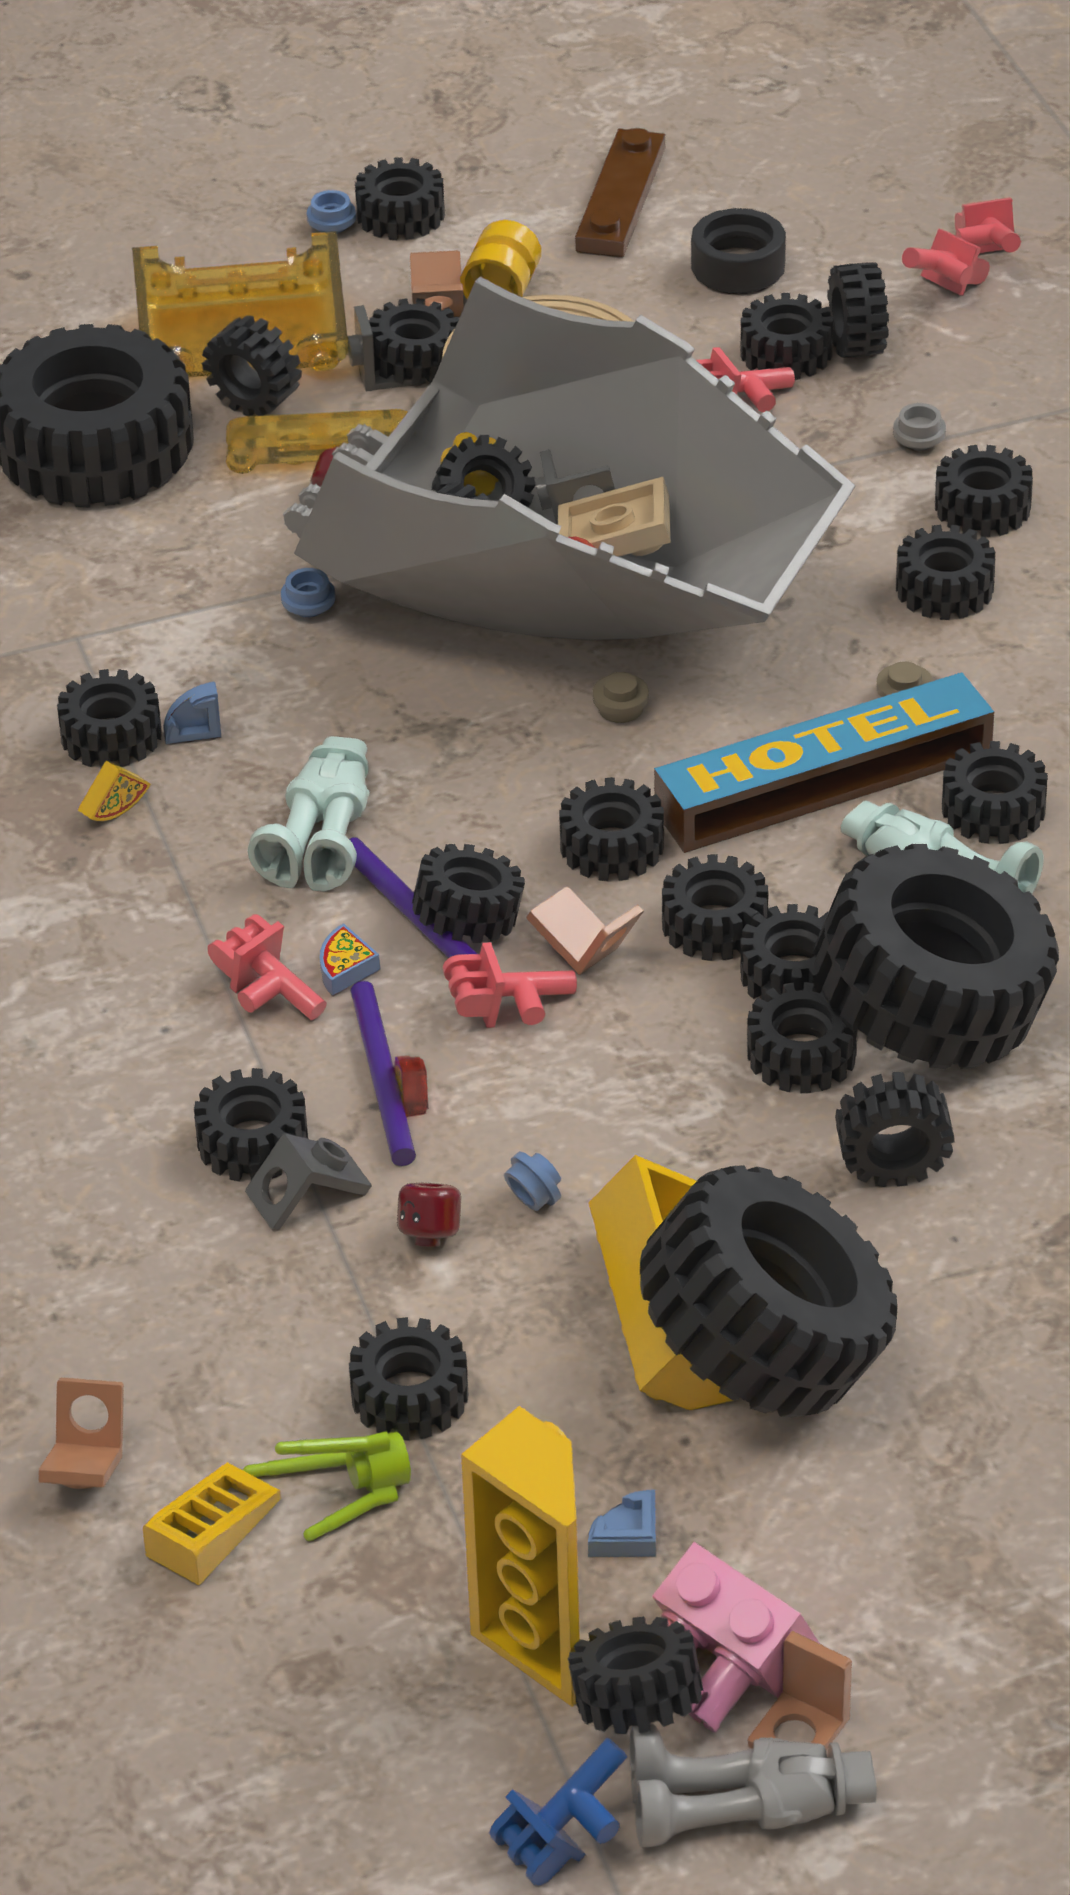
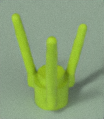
[243,1431,411,1541]

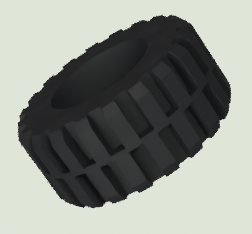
[0,324,194,507]
[814,844,1059,1069]
[640,1165,898,1417]

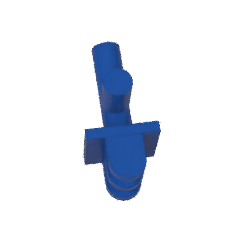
[489,1738,628,1886]

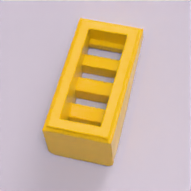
[142,1462,281,1585]

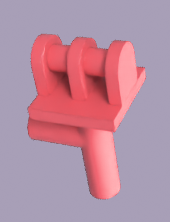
[955,197,1021,253]
[902,229,990,295]
[696,347,795,412]
[208,914,327,1020]
[442,942,577,1028]

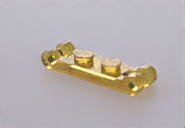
[226,409,408,474]

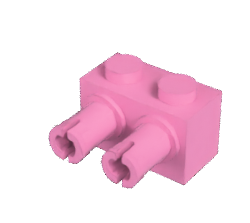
[652,1542,820,1733]

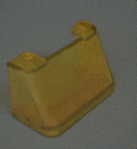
[132,231,348,377]

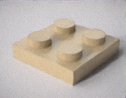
[558,477,671,557]

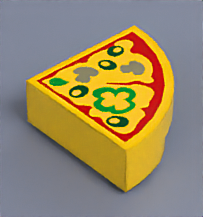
[78,761,151,821]

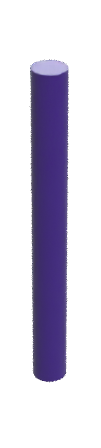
[349,837,477,958]
[350,981,416,1166]

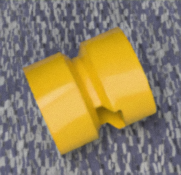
[460,219,542,299]

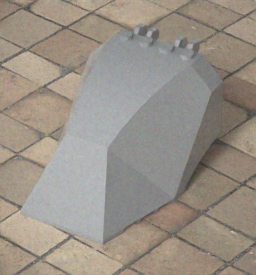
[283,276,856,640]

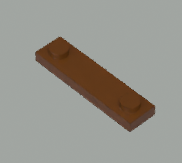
[575,128,666,257]

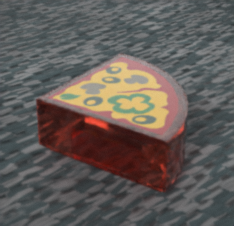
[394,1055,429,1117]

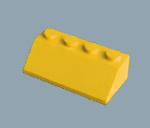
[589,1155,733,1410]
[461,1406,580,1707]

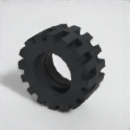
[827,262,889,358]

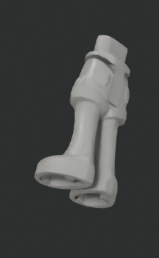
[630,1723,877,1847]

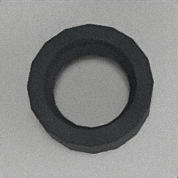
[691,208,786,294]

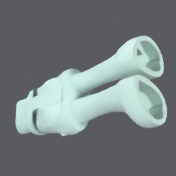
[247,736,370,892]
[841,801,1044,894]

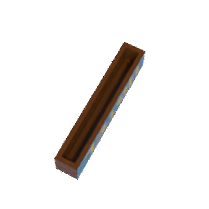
[654,672,994,853]

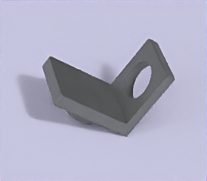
[347,305,426,391]
[534,449,615,525]
[245,1133,372,1230]

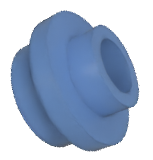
[307,190,356,234]
[281,568,336,617]
[504,1151,561,1211]

